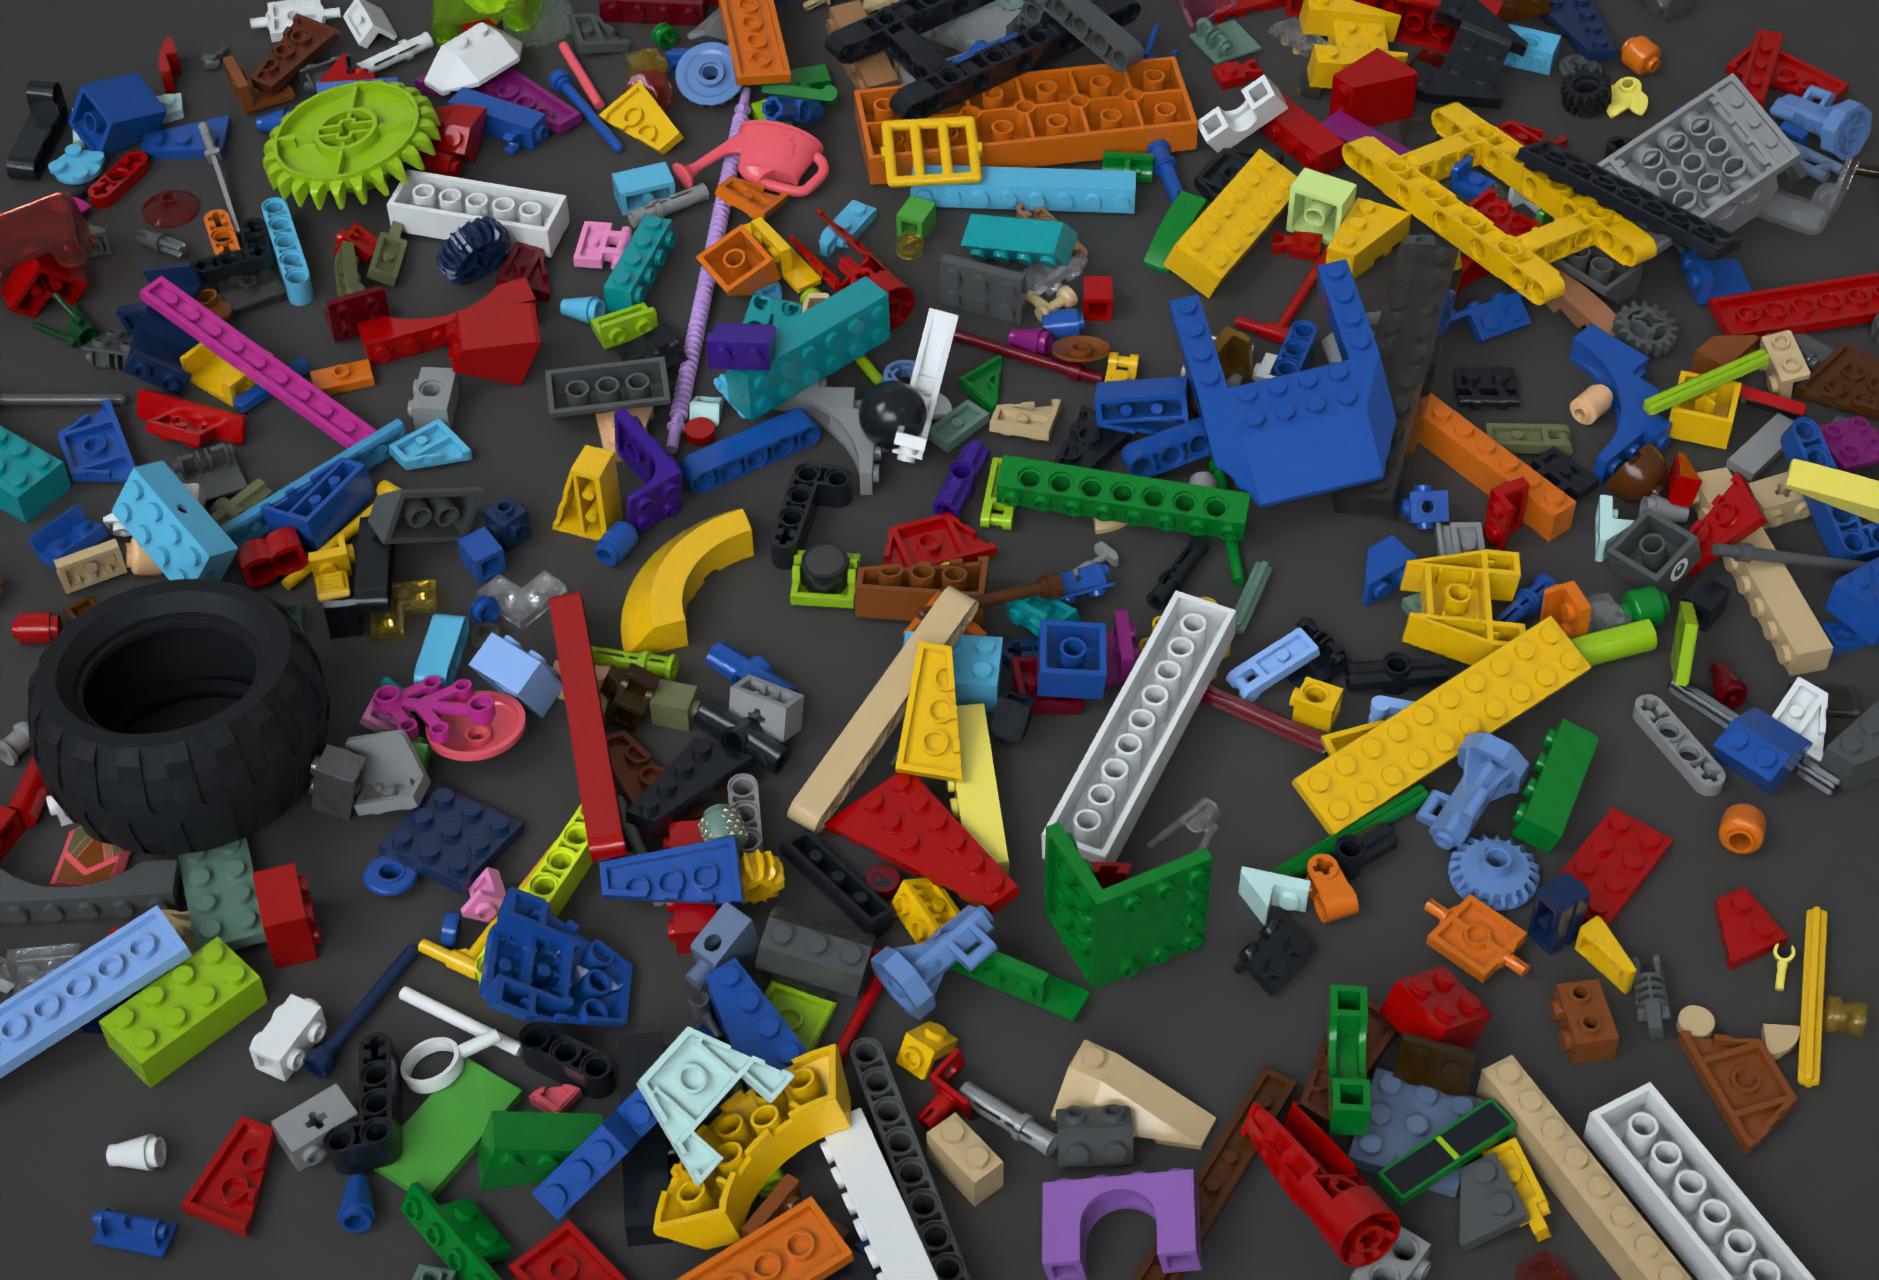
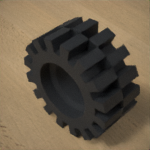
[1561,68,1612,117]

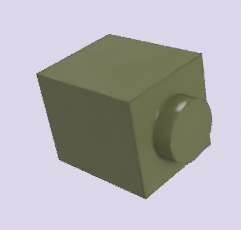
[649,679,703,732]

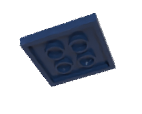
[378,784,524,894]

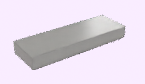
[1726,413,1800,482]

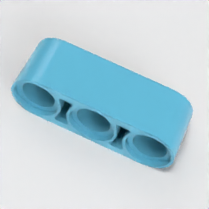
[414,613,469,689]

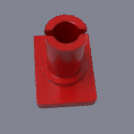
[915,1048,973,1131]

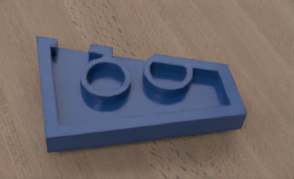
[140,115,232,160]

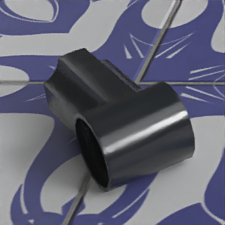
[1332,822,1398,880]

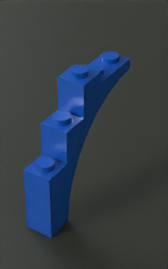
[1569,324,1672,484]
[531,1023,717,1221]

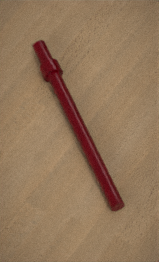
[953,329,1106,384]

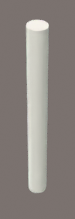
[399,986,522,1057]

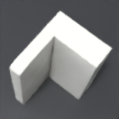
[342,0,397,49]

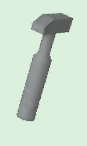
[1073,541,1119,581]

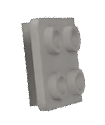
[345,730,431,816]

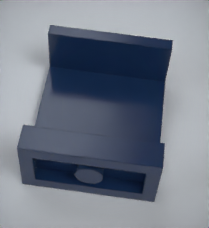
[116,262,205,334]
[123,305,199,396]

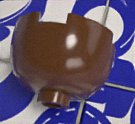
[1605,442,1667,503]

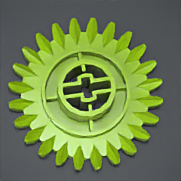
[263,79,441,210]

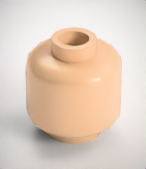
[125,537,163,576]

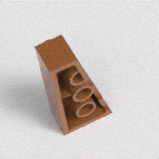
[855,556,989,626]

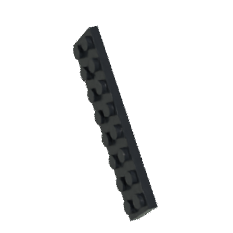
[1516,139,1743,261]

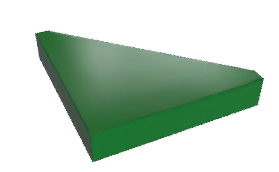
[957,355,1002,415]

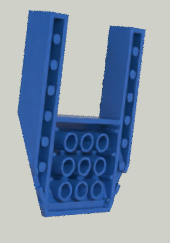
[1169,259,1397,508]

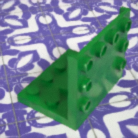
[1044,822,1213,990]

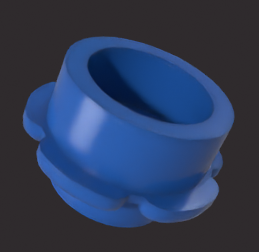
[469,595,500,626]

